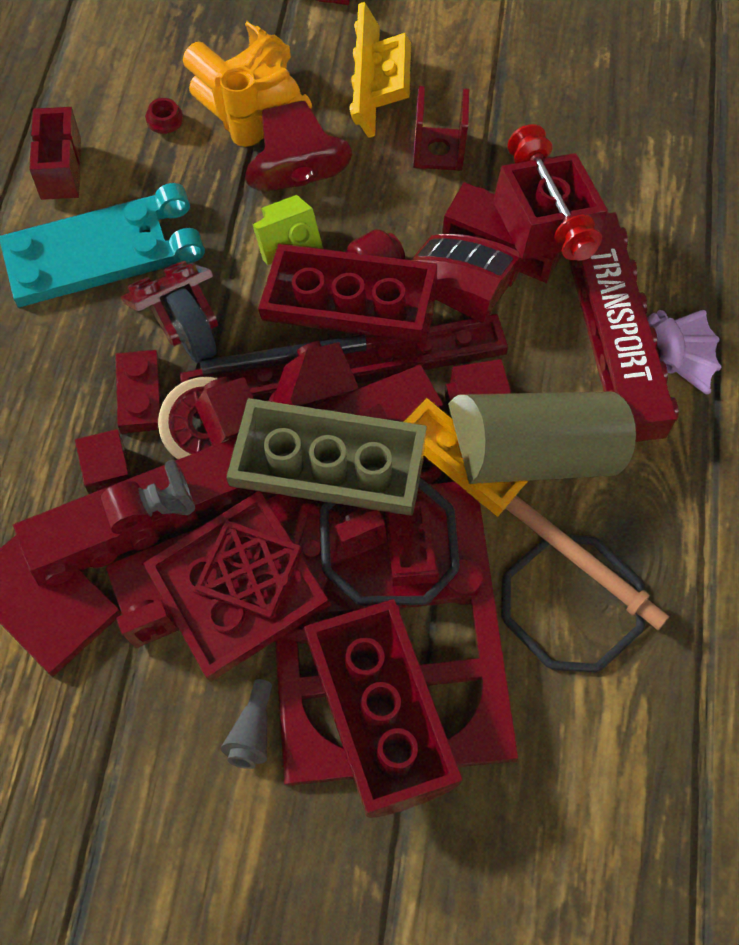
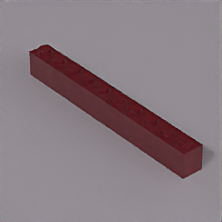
[12,364,443,586]

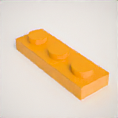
[404,398,528,517]

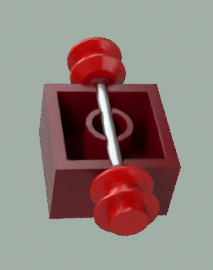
[493,124,608,261]

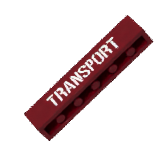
[569,212,679,442]

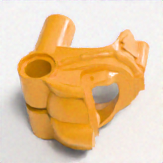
[183,21,312,147]

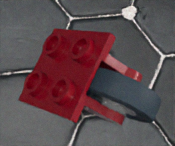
[120,261,218,363]

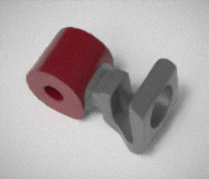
[101,460,195,535]

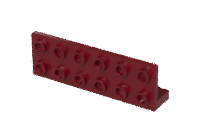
[106,494,387,648]

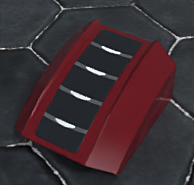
[411,234,524,324]

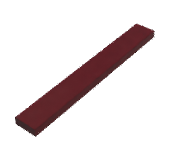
[180,314,508,401]

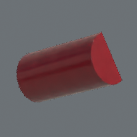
[258,244,437,343]
[304,599,463,818]

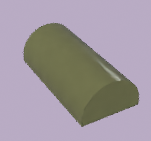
[448,391,636,484]
[226,398,427,516]

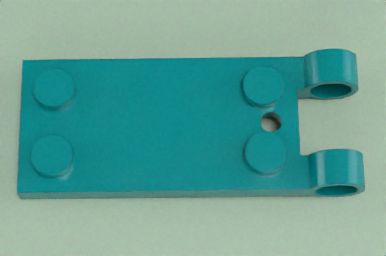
[0,183,205,308]

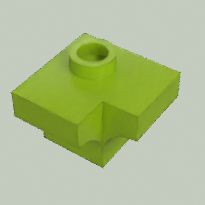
[252,195,323,265]

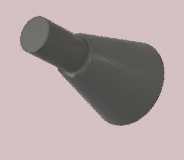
[221,679,272,769]

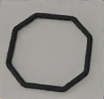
[320,478,460,606]
[502,535,646,673]

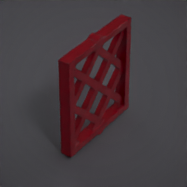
[195,520,303,619]

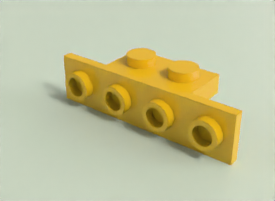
[350,2,411,138]

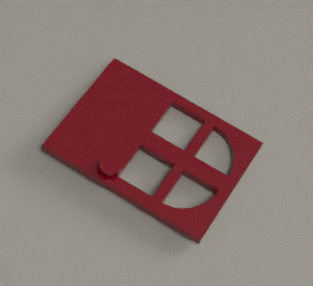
[275,482,518,786]

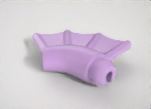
[647,310,721,394]

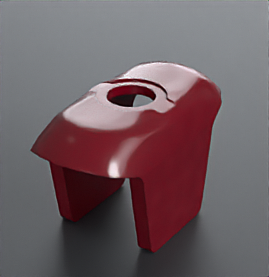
[245,101,352,192]

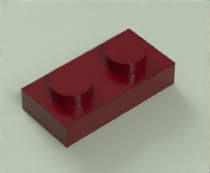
[115,350,161,434]

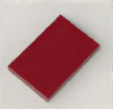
[0,535,121,678]

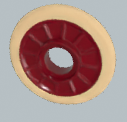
[158,377,217,459]

